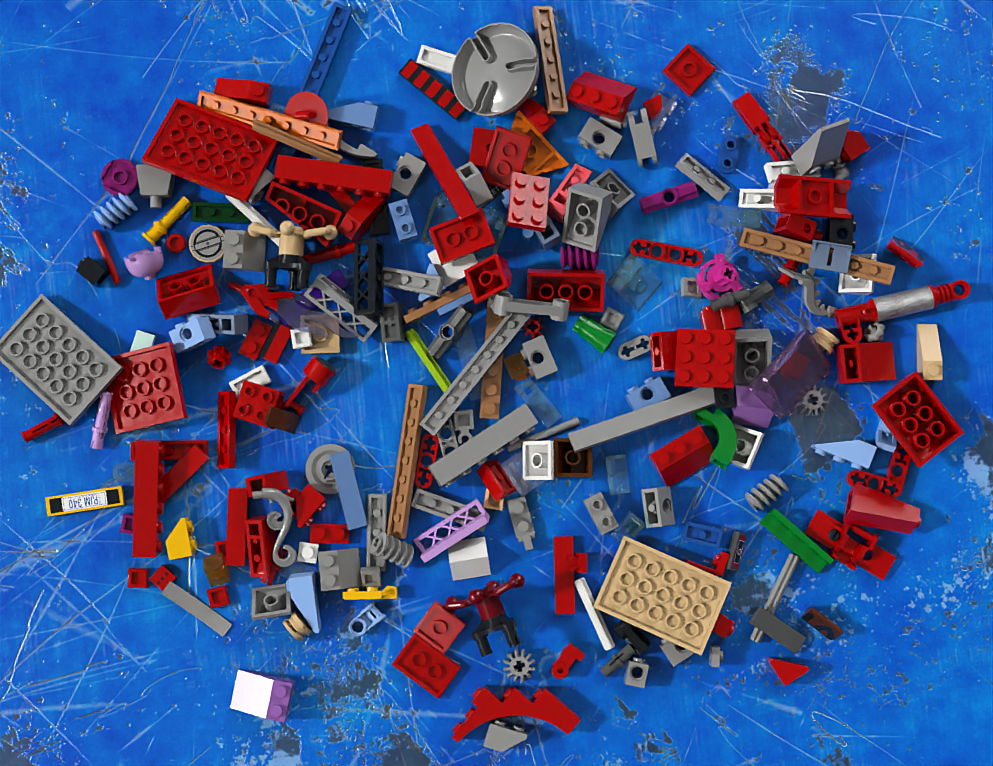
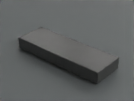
[749,607,806,654]

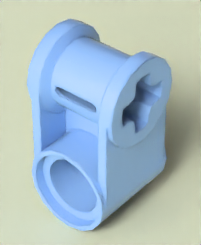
[349,601,386,636]

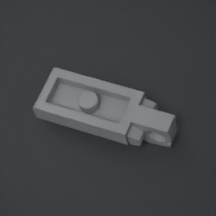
[506,496,535,551]

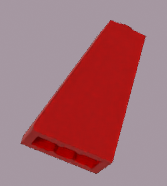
[843,483,921,534]

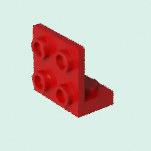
[233,380,286,430]

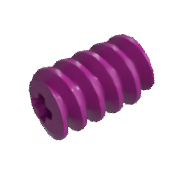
[560,245,599,270]

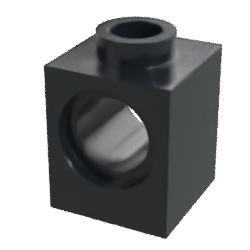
[76,256,110,287]

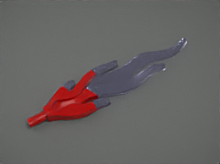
[228,281,359,339]

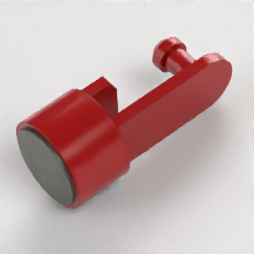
[281,355,337,415]

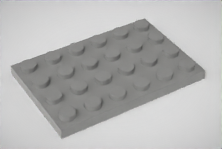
[0,294,124,426]

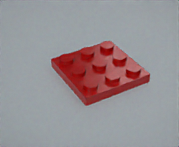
[674,329,736,389]

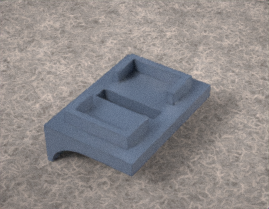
[808,240,852,274]

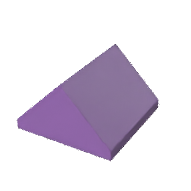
[730,385,775,428]

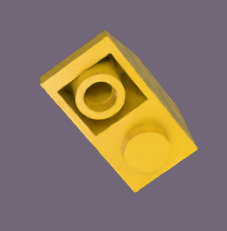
[166,517,197,560]

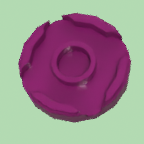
[101,159,139,197]

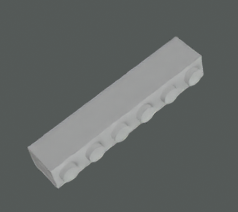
[428,403,538,487]

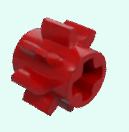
[521,315,545,339]
[207,346,231,369]

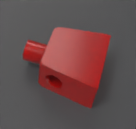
[773,213,823,243]

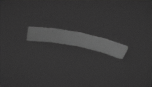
[162,581,232,637]

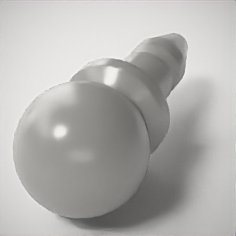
[832,156,849,180]

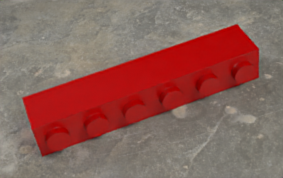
[274,155,394,199]
[132,439,166,558]

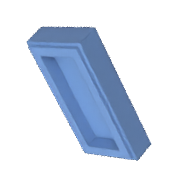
[437,293,474,318]

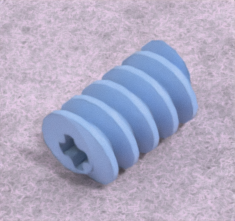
[93,192,138,231]

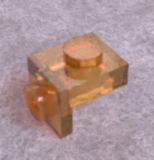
[503,352,529,382]

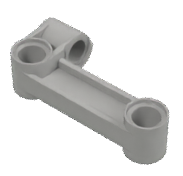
[489,291,570,322]

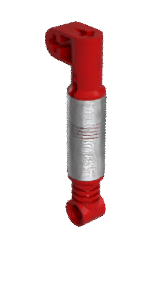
[834,280,970,344]

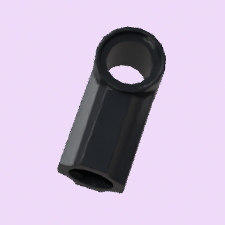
[612,620,651,655]

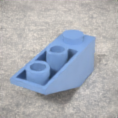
[811,440,877,471]

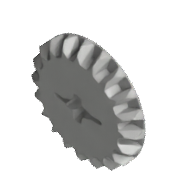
[305,444,356,494]

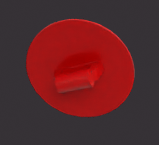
[285,91,328,126]

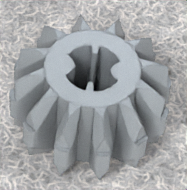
[795,384,828,416]
[503,649,535,682]

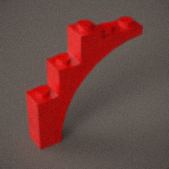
[452,685,581,742]

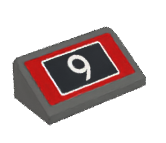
[725,531,747,571]

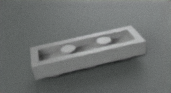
[675,153,730,202]

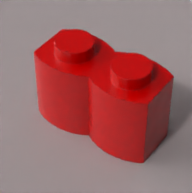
[699,304,743,330]

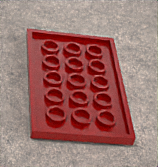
[142,98,279,203]

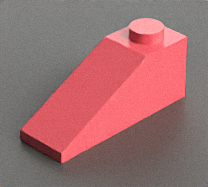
[547,164,592,223]

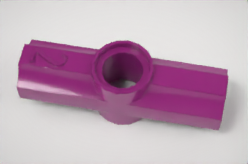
[639,181,698,215]

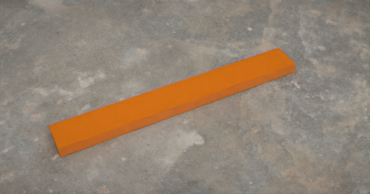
[197,90,343,150]

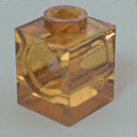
[203,552,230,587]

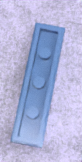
[329,450,368,530]

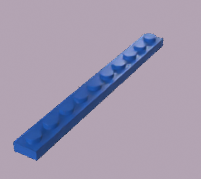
[267,2,353,183]

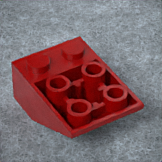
[835,342,896,385]

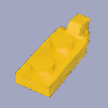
[343,586,397,600]

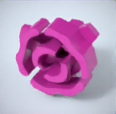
[696,253,743,300]

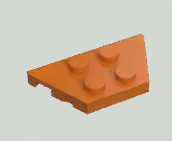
[510,110,569,176]

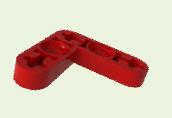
[846,444,911,498]

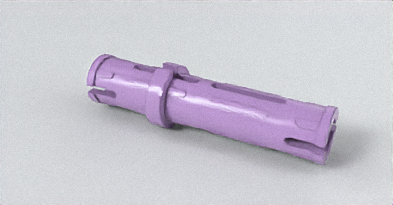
[90,391,113,450]

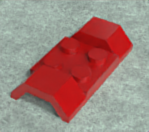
[774,174,851,219]

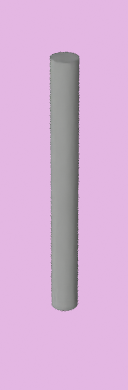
[506,417,580,452]

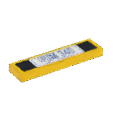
[45,486,126,517]

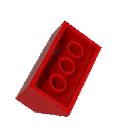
[527,268,605,312]

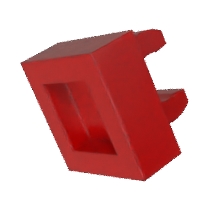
[567,552,588,573]

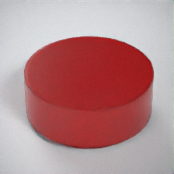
[166,234,187,253]

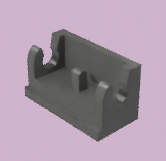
[380,302,407,343]

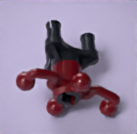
[444,573,525,657]

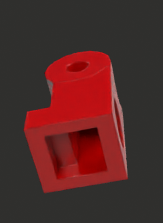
[552,642,585,679]

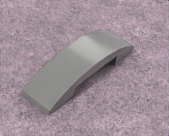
[326,122,379,160]

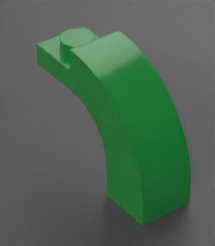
[692,408,737,471]

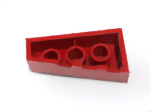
[265,181,345,248]

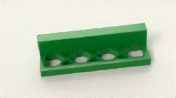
[759,508,834,574]

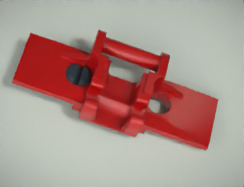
[804,509,896,580]

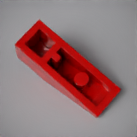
[214,78,273,108]
[337,194,388,241]
[245,515,276,578]

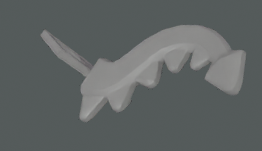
[778,267,837,318]

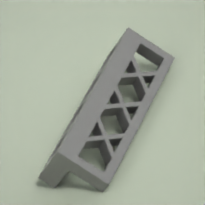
[304,273,380,342]

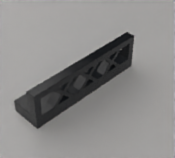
[354,238,384,317]

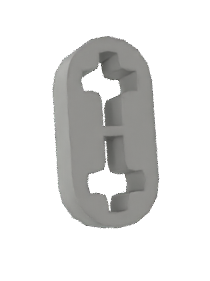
[617,335,651,361]

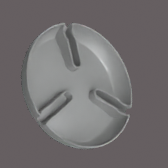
[452,23,539,117]

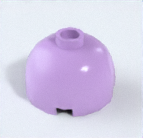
[123,246,164,280]

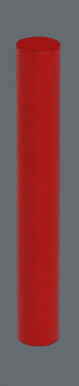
[92,230,122,285]

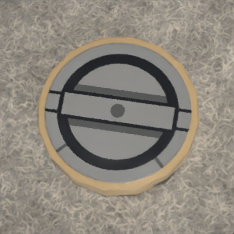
[189,225,225,263]

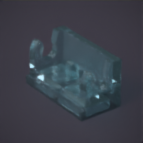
[604,454,631,495]

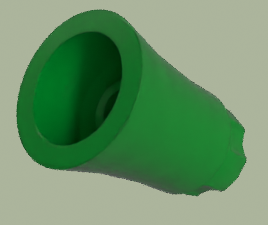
[572,314,618,355]

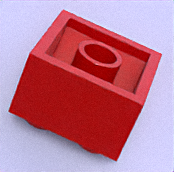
[464,253,512,304]

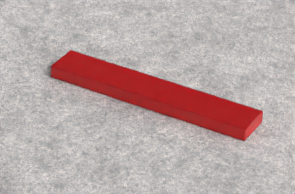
[411,123,479,222]

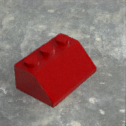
[566,71,637,123]
[156,264,221,319]
[648,425,714,486]

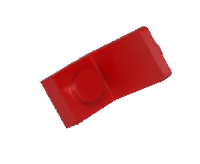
[684,551,730,576]

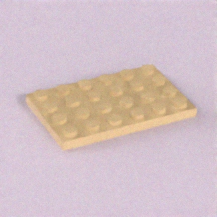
[593,536,732,656]

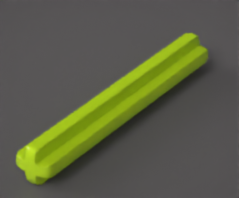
[405,328,451,393]

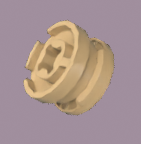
[808,327,839,355]
[283,611,312,642]

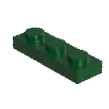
[192,202,251,224]

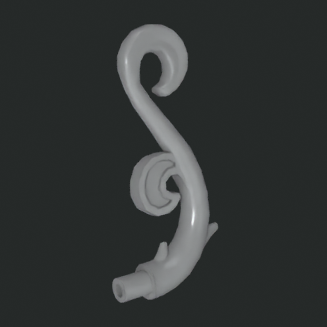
[252,488,297,567]

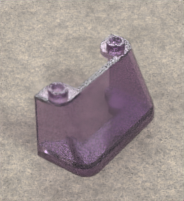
[747,328,831,419]

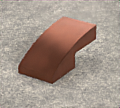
[263,405,301,434]

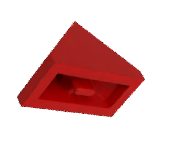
[767,657,809,686]

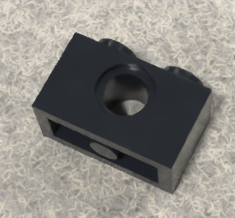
[826,215,856,253]

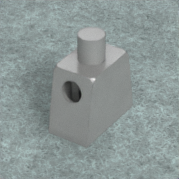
[136,165,176,209]

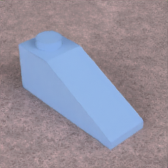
[286,571,322,633]

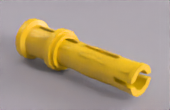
[141,196,193,246]

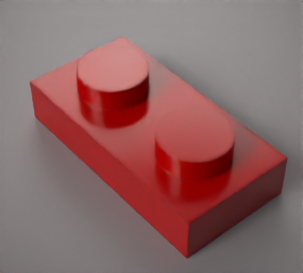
[239,318,273,361]
[310,523,350,544]

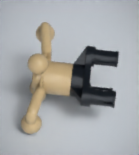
[248,220,338,291]

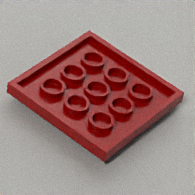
[107,342,188,434]

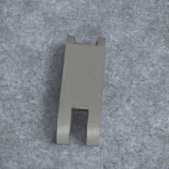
[627,108,658,168]

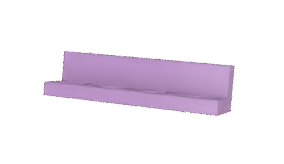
[413,498,490,563]

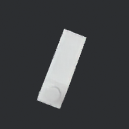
[738,189,778,212]

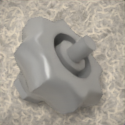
[863,322,885,342]

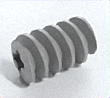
[745,474,789,513]
[370,532,414,568]

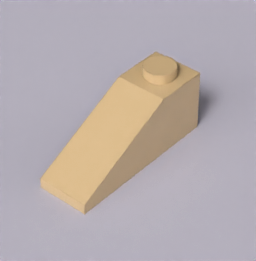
[917,324,943,381]

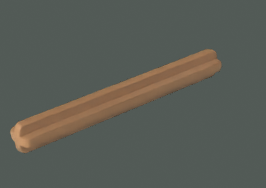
[252,120,343,163]

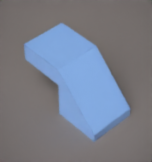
[875,419,897,453]

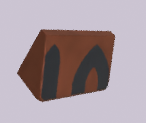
[801,606,843,640]

